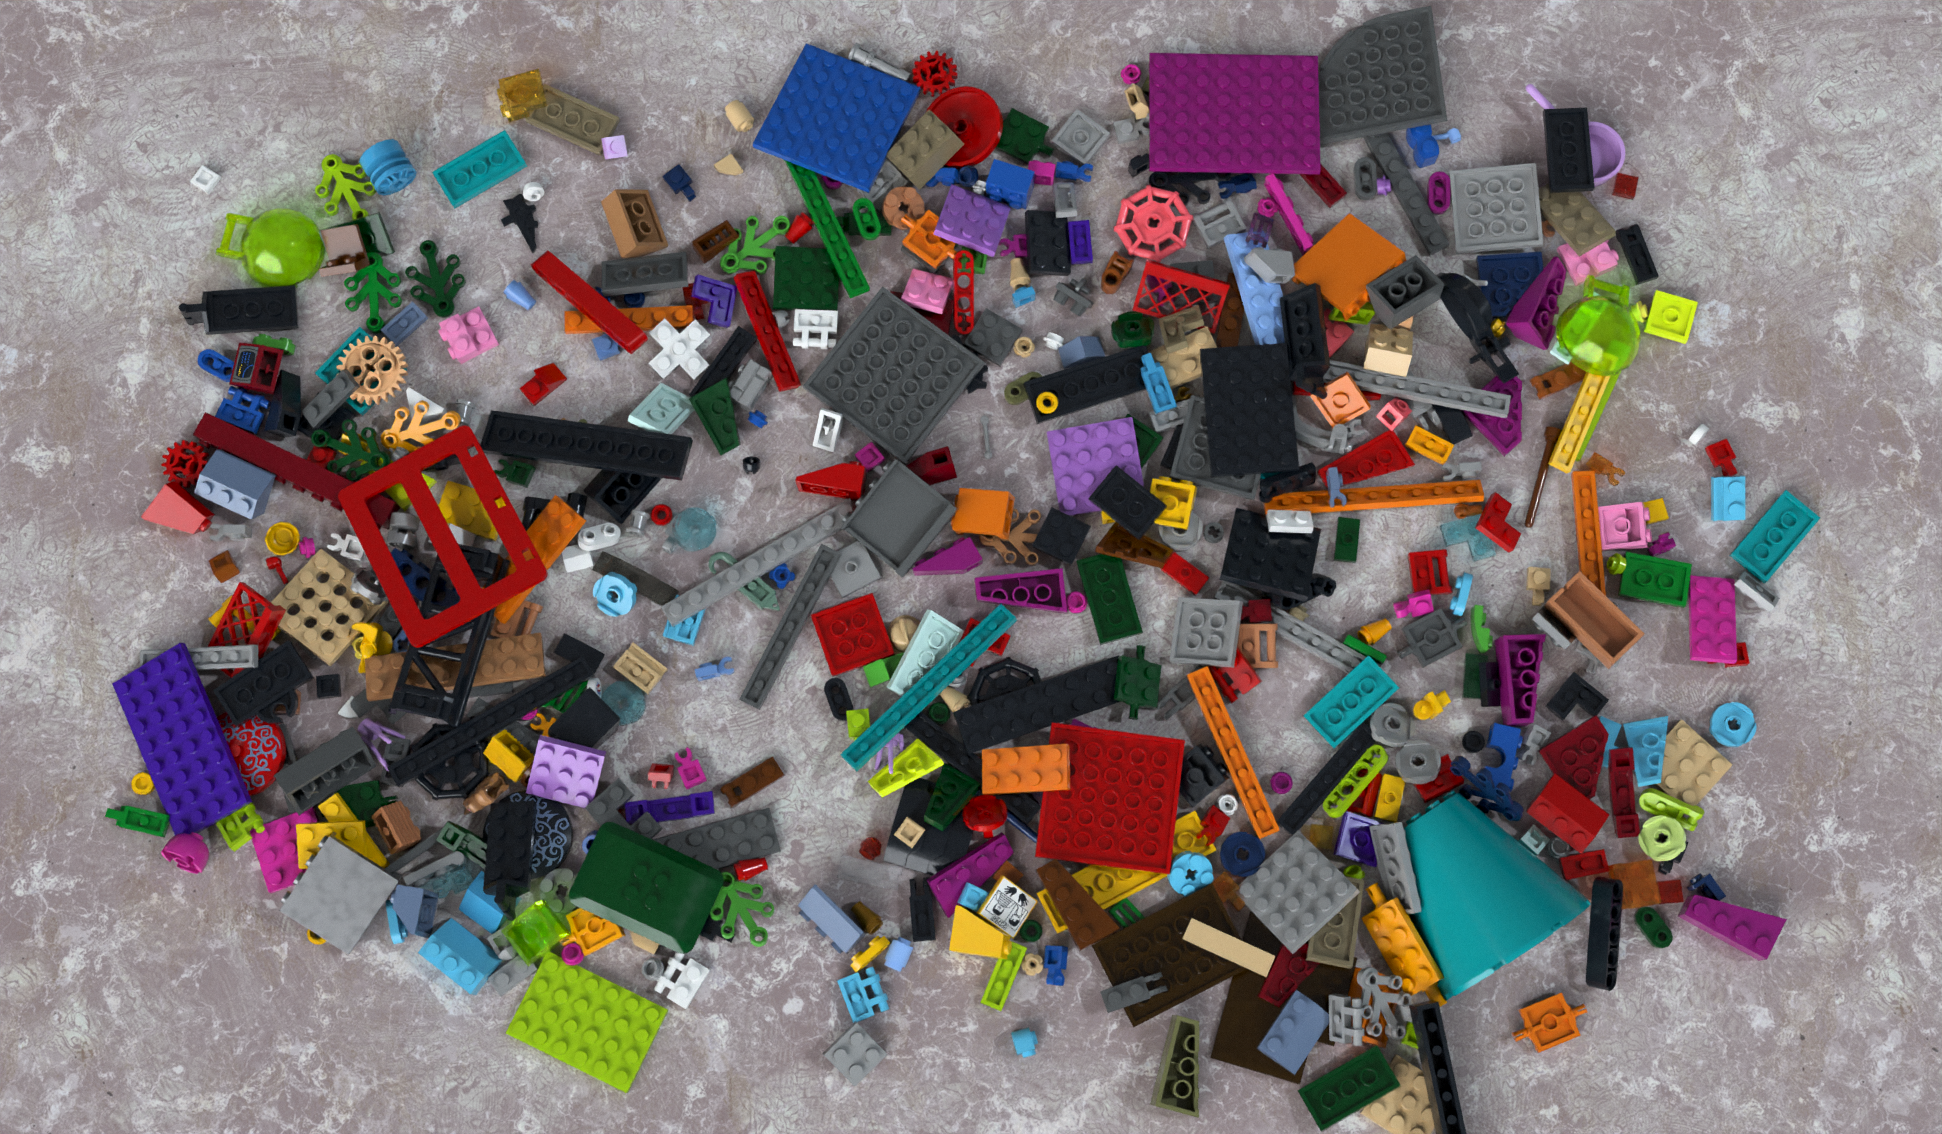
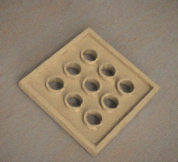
[261,549,389,667]

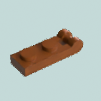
[1530,356,1589,400]

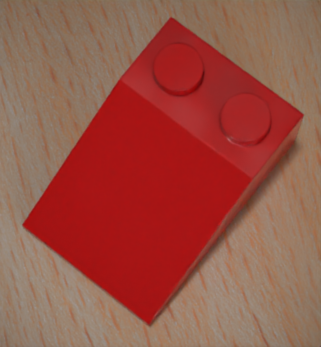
[795,461,867,501]

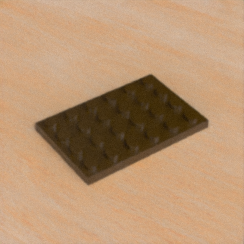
[1092,884,1247,1028]

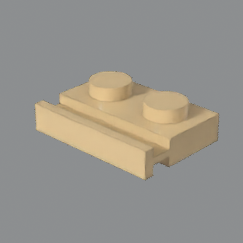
[613,642,668,695]

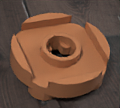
[882,187,925,230]

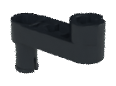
[522,493,587,531]
[1262,573,1336,610]

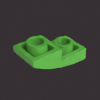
[1470,605,1493,654]

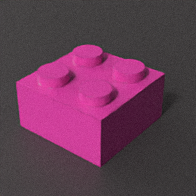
[1028,160,1055,186]

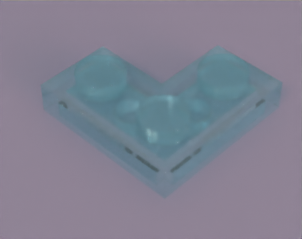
[1440,514,1496,562]

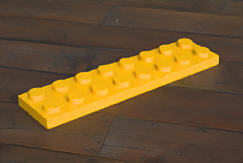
[1036,811,1216,934]

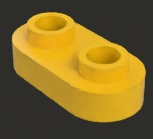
[851,936,890,973]

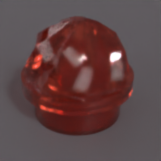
[859,837,882,860]

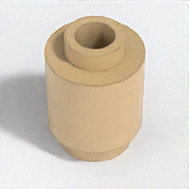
[725,100,754,132]

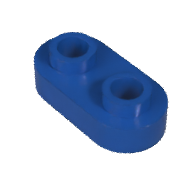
[197,349,234,382]

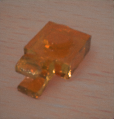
[1586,452,1625,486]
[1211,871,1245,912]

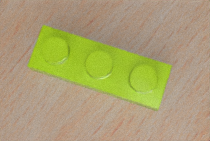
[980,941,1027,1011]

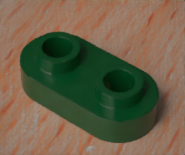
[1634,907,1673,949]

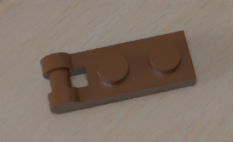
[720,756,785,808]

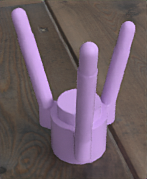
[358,718,405,771]
[875,733,905,774]

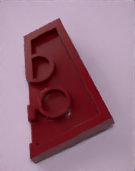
[1257,943,1320,1007]

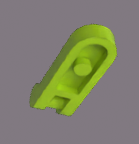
[1639,788,1705,831]

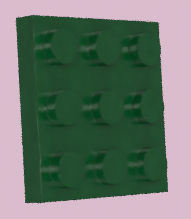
[773,246,839,311]

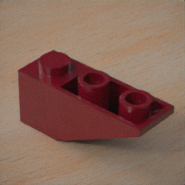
[906,446,957,485]

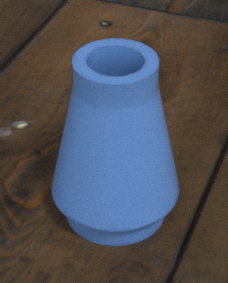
[503,280,536,311]

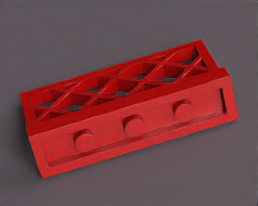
[1132,259,1230,334]
[208,582,286,678]

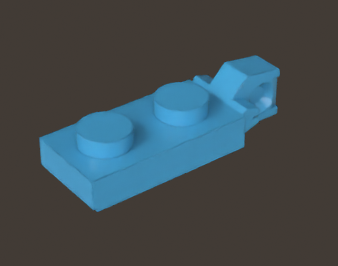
[1140,353,1177,414]

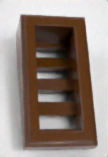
[692,220,739,264]

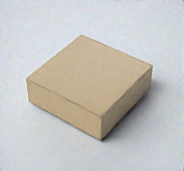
[894,816,926,848]

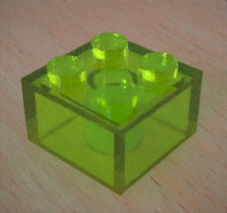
[501,899,571,967]

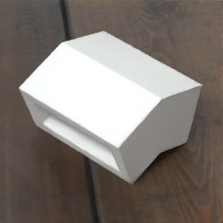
[562,544,595,573]

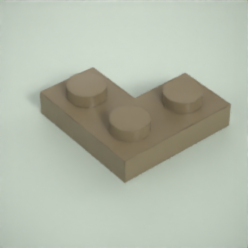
[1158,305,1205,354]

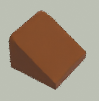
[209,550,240,583]

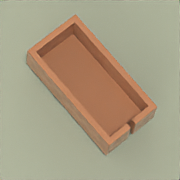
[1544,571,1645,669]

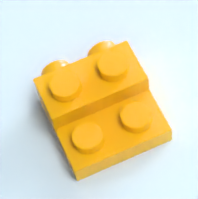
[1150,476,1197,530]

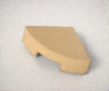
[714,154,743,176]

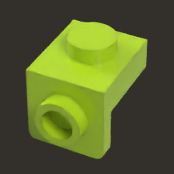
[846,708,870,741]

